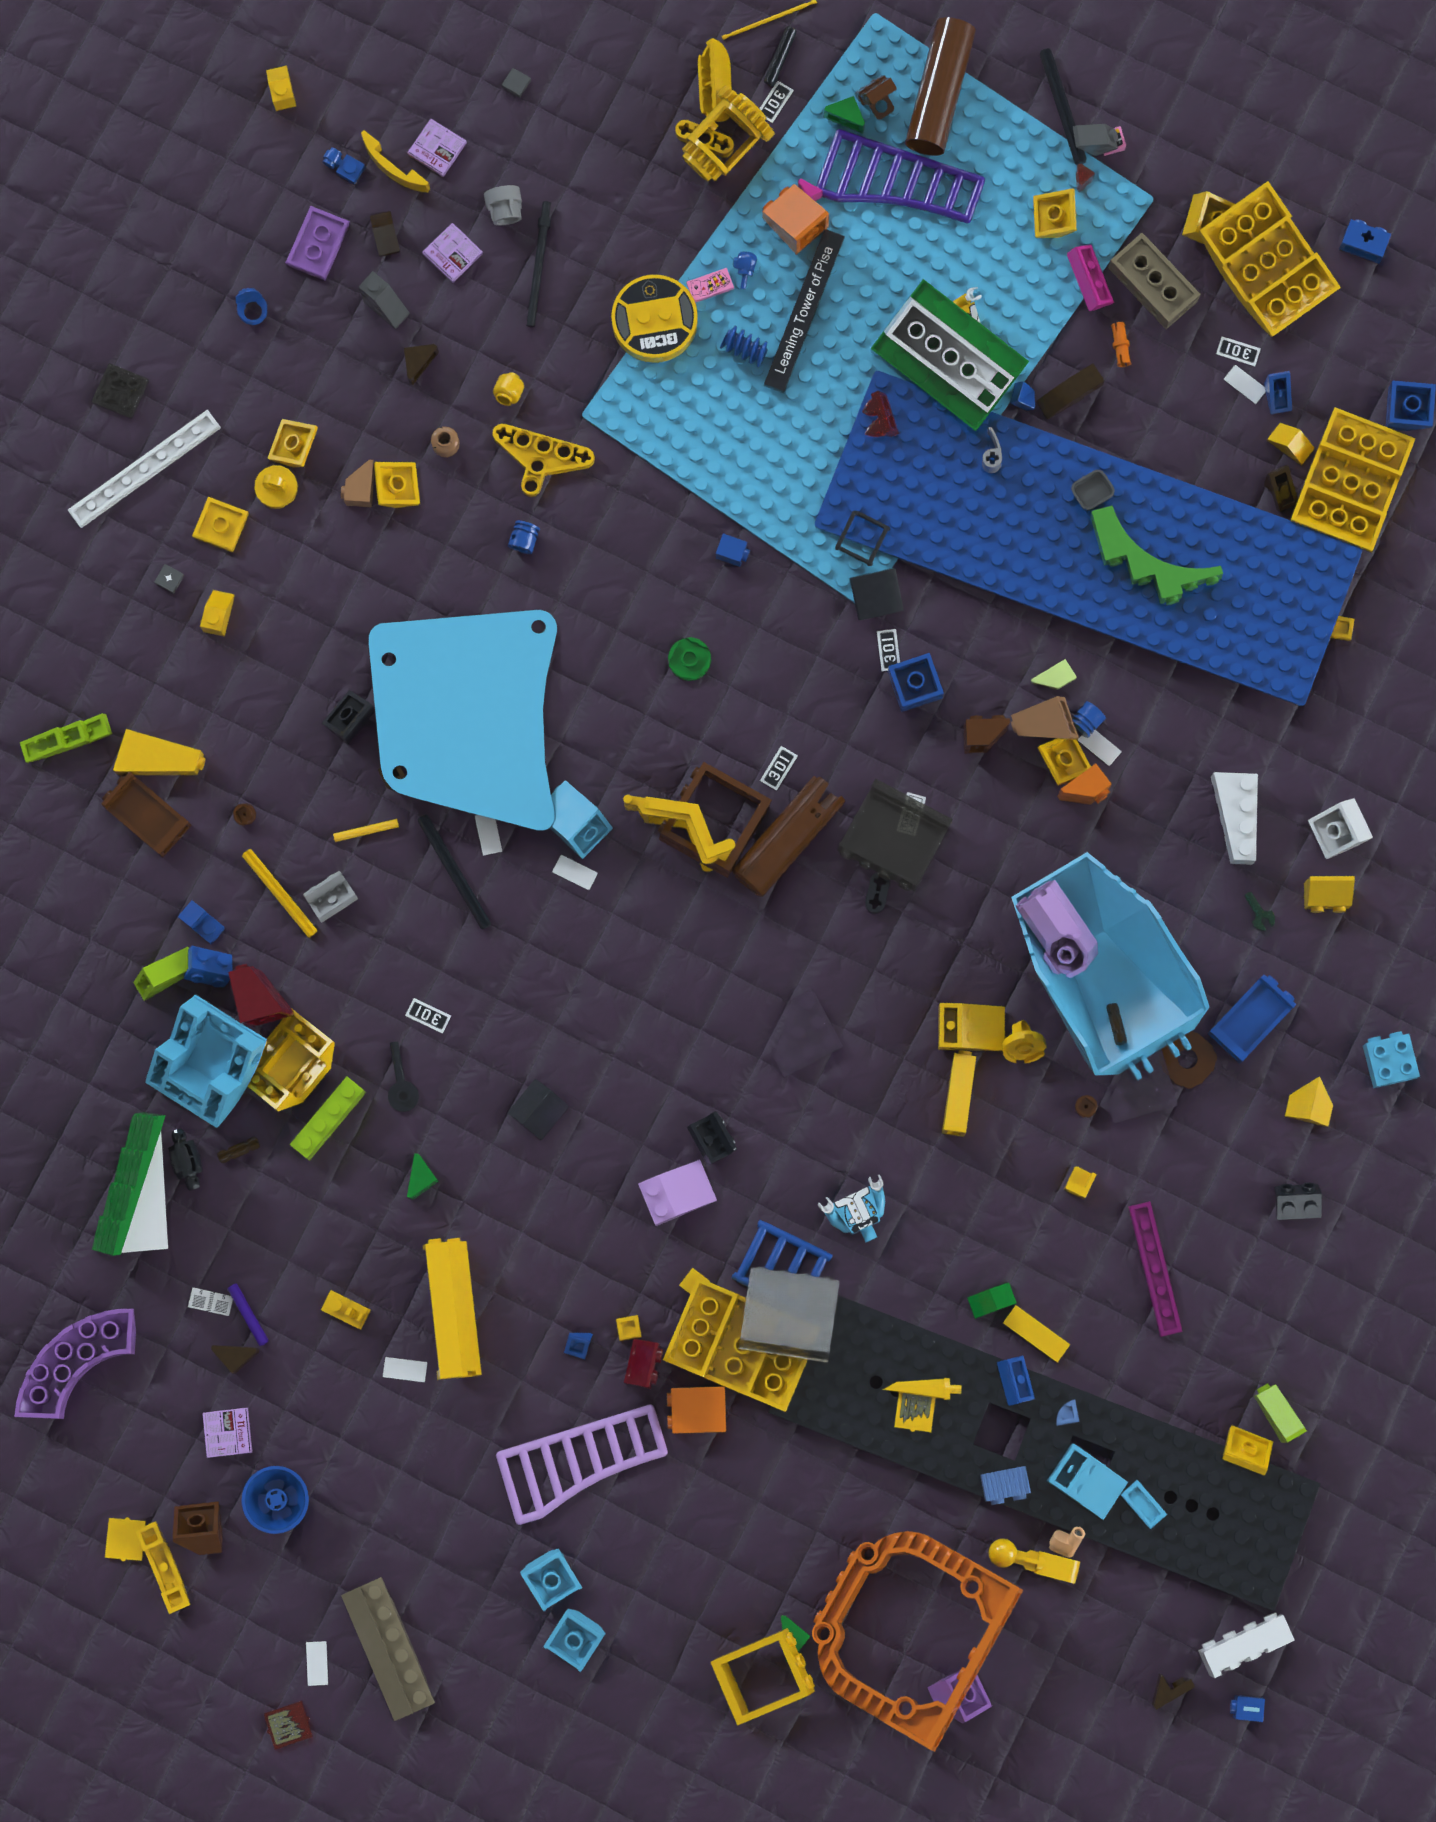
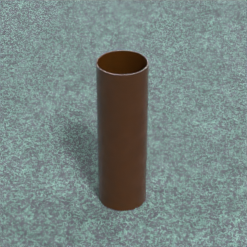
[905,17,976,156]

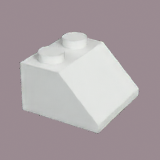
[1308,798,1373,859]

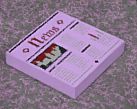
[407,119,467,177]
[422,223,483,283]
[203,1408,252,1458]

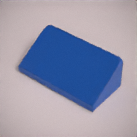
[997,1355,1035,1406]

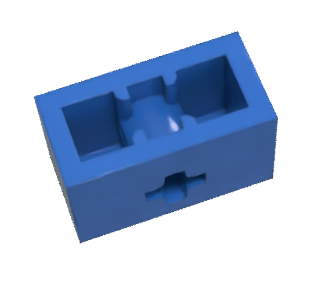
[1339,219,1391,264]

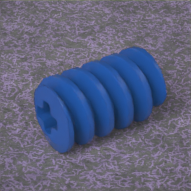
[720,325,768,368]

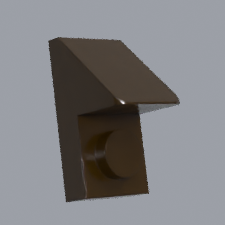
[1264,465,1298,512]
[1152,1673,1195,1710]

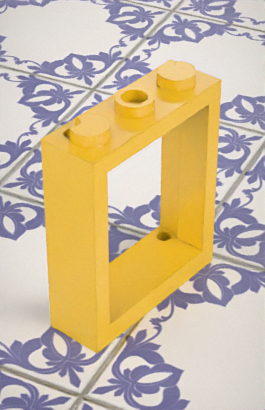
[710,1628,815,1726]

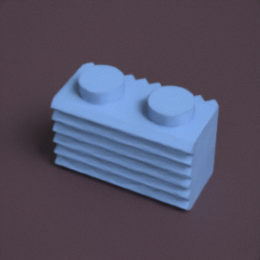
[980,1466,1031,1505]

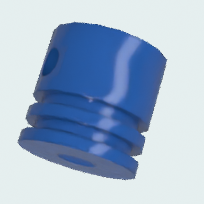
[508,520,540,554]
[1073,701,1106,738]

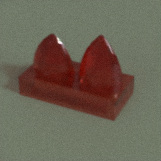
[862,391,899,437]

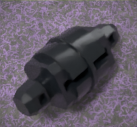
[168,1129,203,1191]

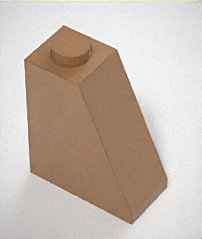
[1011,696,1079,740]

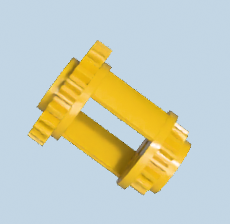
[682,85,775,182]

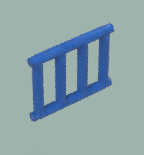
[731,1220,833,1314]

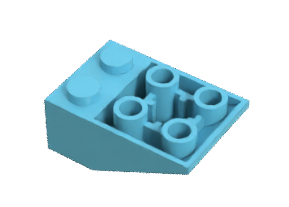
[1047,1444,1128,1520]

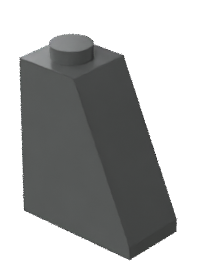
[359,271,410,329]

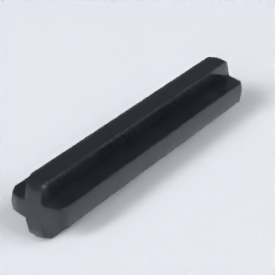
[764,26,797,86]

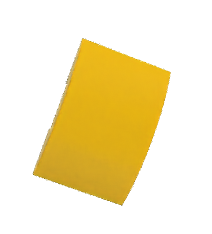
[1199,181,1341,337]
[1290,407,1416,553]
[663,1277,820,1412]

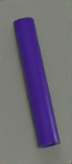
[227,1283,269,1347]

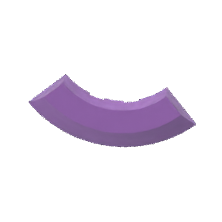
[14,1309,136,1419]

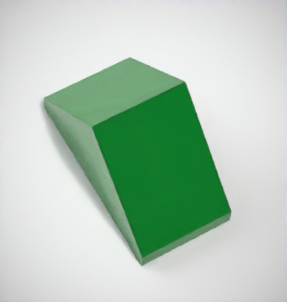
[824,96,865,134]
[407,1153,438,1199]
[967,1283,1017,1319]
[781,1615,810,1662]

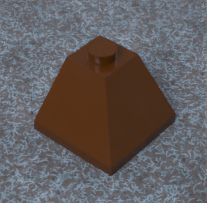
[173,1501,223,1555]

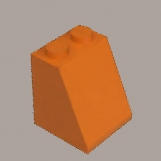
[762,184,829,255]

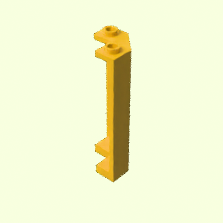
[423,1238,482,1380]

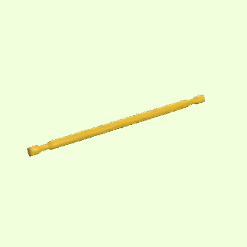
[722,0,817,40]

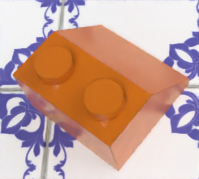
[1057,763,1112,805]

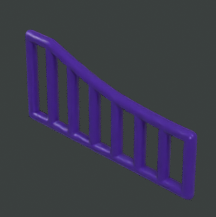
[816,129,985,224]

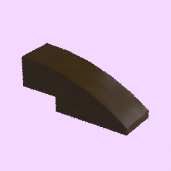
[1036,363,1104,420]

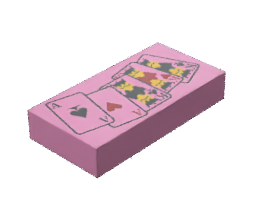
[686,268,734,303]

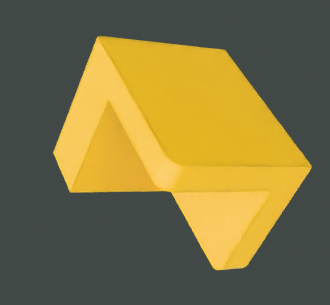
[1064,1166,1097,1200]

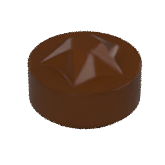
[233,803,256,825]
[1075,1095,1098,1118]

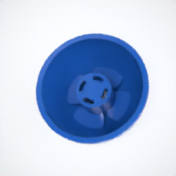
[242,1466,309,1534]

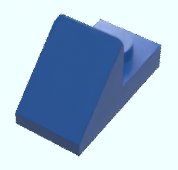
[178,900,225,945]

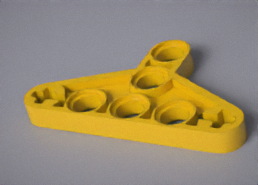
[493,424,595,497]

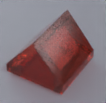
[1076,164,1095,192]

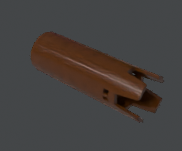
[732,776,846,897]

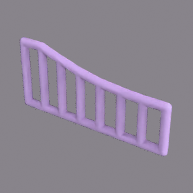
[496,1404,668,1525]

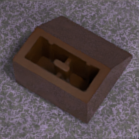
[964,715,1010,754]

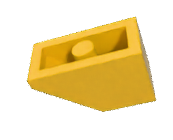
[266,65,296,111]
[200,590,235,637]

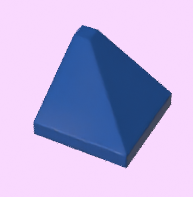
[564,1333,593,1359]

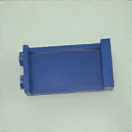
[1207,975,1296,1064]

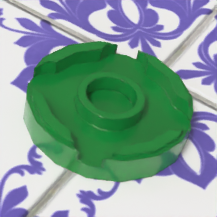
[668,637,711,681]

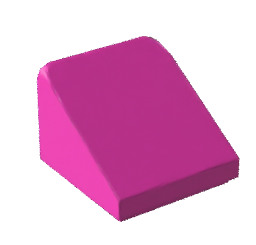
[798,179,823,201]

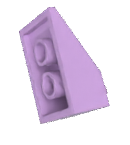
[638,1160,717,1226]

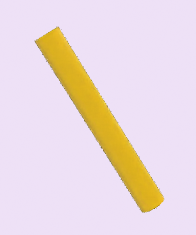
[333,819,399,842]

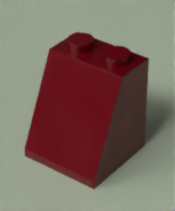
[228,964,294,1027]

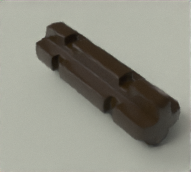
[1106,1003,1127,1045]
[217,1137,260,1164]

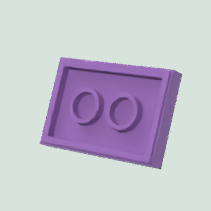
[285,206,350,281]

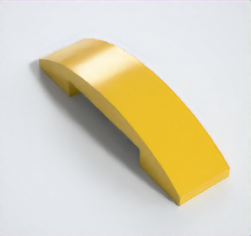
[361,130,430,193]
[135,1521,191,1614]

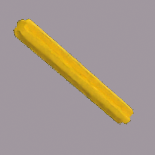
[242,849,317,938]

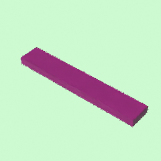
[1128,1201,1183,1337]

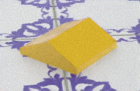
[1033,188,1077,238]
[268,419,318,467]
[374,462,420,508]
[1037,738,1091,786]

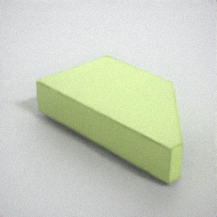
[1031,659,1077,690]

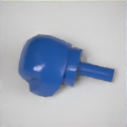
[733,251,757,289]

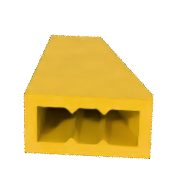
[113,729,206,775]
[942,1050,976,1137]

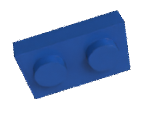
[184,946,233,988]

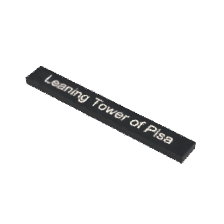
[764,229,845,393]

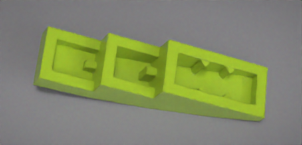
[20,713,112,763]

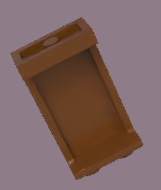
[101,772,192,858]

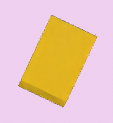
[1267,423,1315,466]

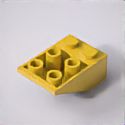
[938,1003,1005,1051]

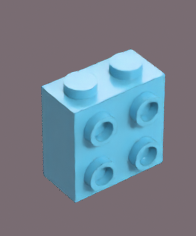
[1363,1031,1420,1089]

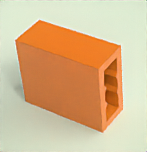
[667,1387,726,1434]

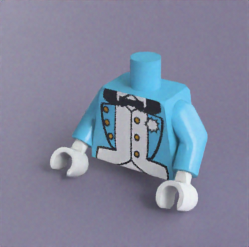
[818,1175,886,1243]

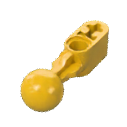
[988,1539,1080,1584]

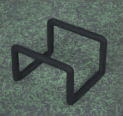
[835,511,890,566]

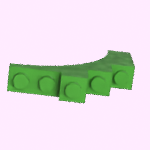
[1090,506,1223,605]

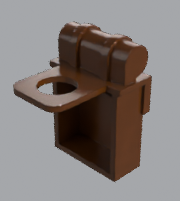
[855,75,897,120]

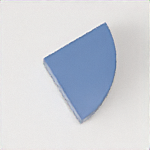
[1056,1400,1079,1426]

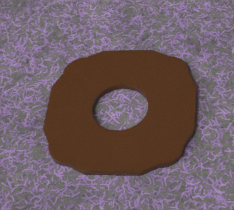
[1158,1031,1217,1089]

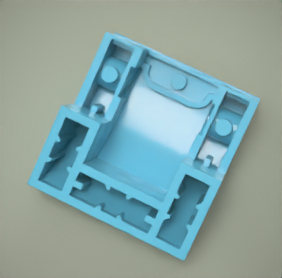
[145,995,267,1128]

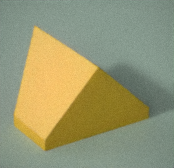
[1285,1076,1333,1127]

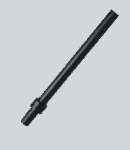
[526,201,551,327]

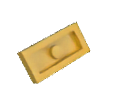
[321,1290,371,1330]

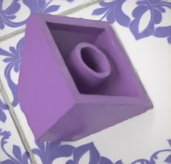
[927,1671,992,1723]

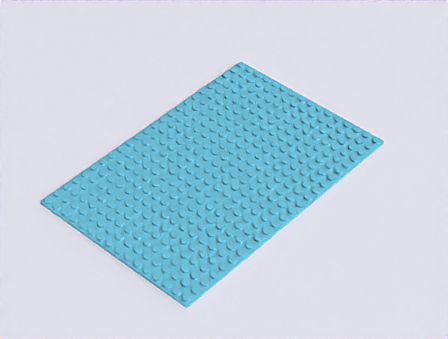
[582,13,1153,603]

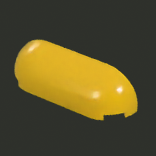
[698,38,732,122]

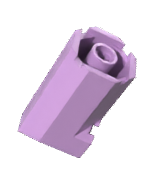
[1015,880,1098,978]

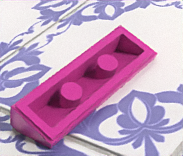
[1067,244,1114,311]

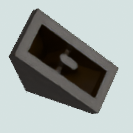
[370,211,400,257]
[404,344,439,385]
[211,1345,259,1374]

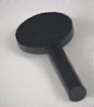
[388,1041,419,1112]

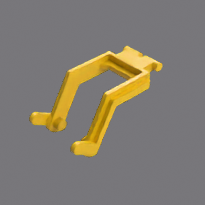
[623,795,735,872]

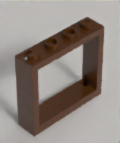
[658,762,772,878]

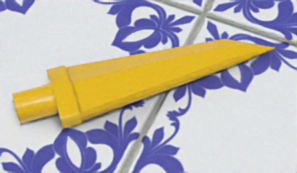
[883,1378,961,1400]

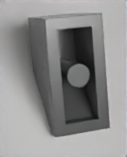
[1073,124,1118,156]

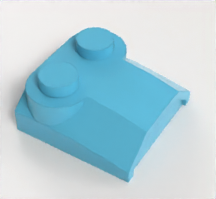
[520,1549,582,1611]
[543,1608,606,1672]

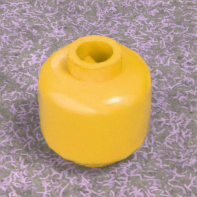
[493,373,524,406]

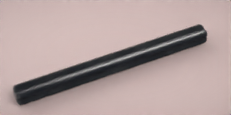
[1040,48,1086,165]
[418,814,491,930]

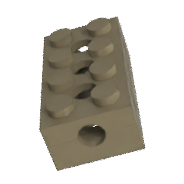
[1108,233,1201,329]

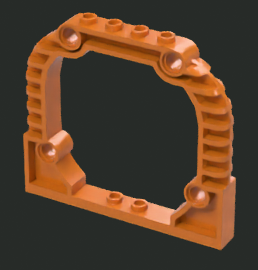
[812,1531,1023,1751]

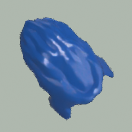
[235,288,267,325]

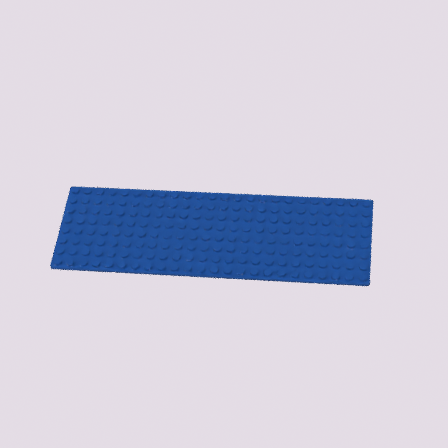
[815,371,1363,706]

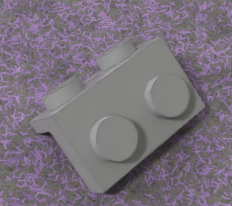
[303,871,358,923]

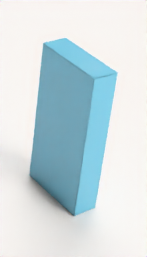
[1120,1480,1167,1529]

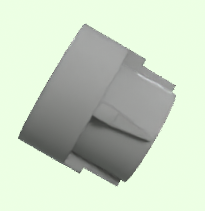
[484,185,522,226]

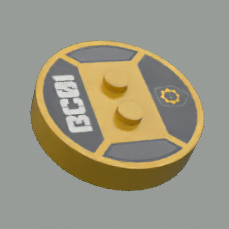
[611,275,698,363]

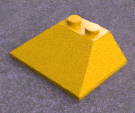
[247,1008,335,1111]

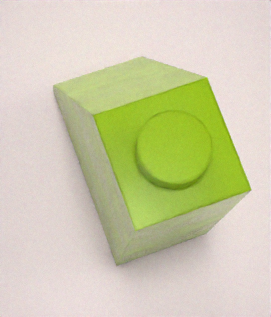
[133,947,189,1001]
[1254,1383,1307,1443]

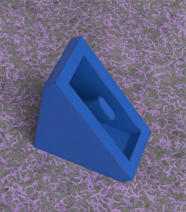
[1264,371,1292,414]

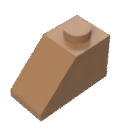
[341,460,375,507]

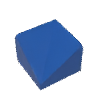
[1010,381,1035,411]

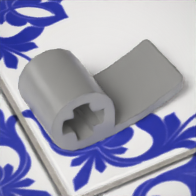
[982,427,1002,473]

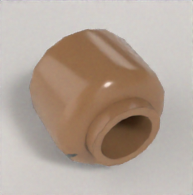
[431,427,460,457]

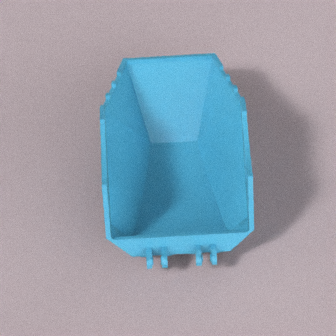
[1011,852,1210,1081]

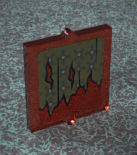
[264,1701,313,1750]

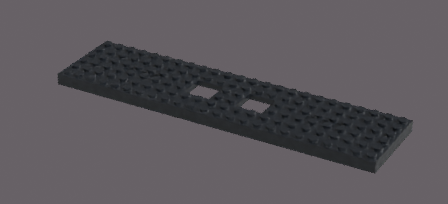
[768,1287,1321,1611]

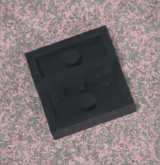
[850,568,904,620]

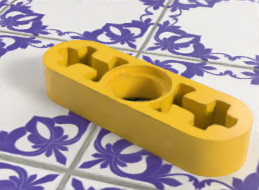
[675,120,734,157]

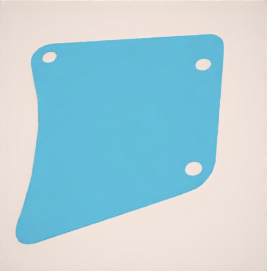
[369,610,557,830]

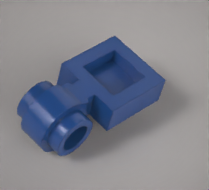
[323,147,365,185]

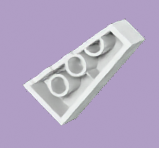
[1211,772,1258,865]
[1198,1612,1294,1678]

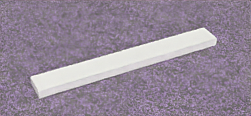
[68,410,221,528]

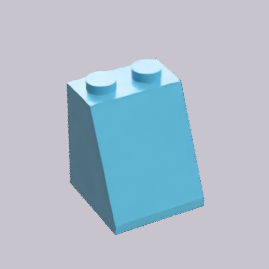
[550,780,613,859]

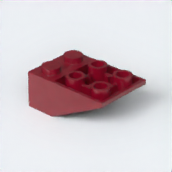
[624,1339,663,1389]

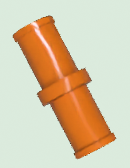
[1111,322,1131,367]

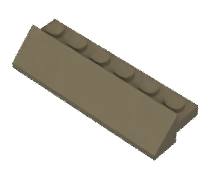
[341,1577,435,1721]

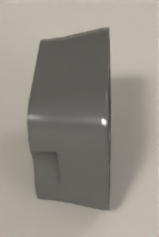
[1071,470,1115,511]

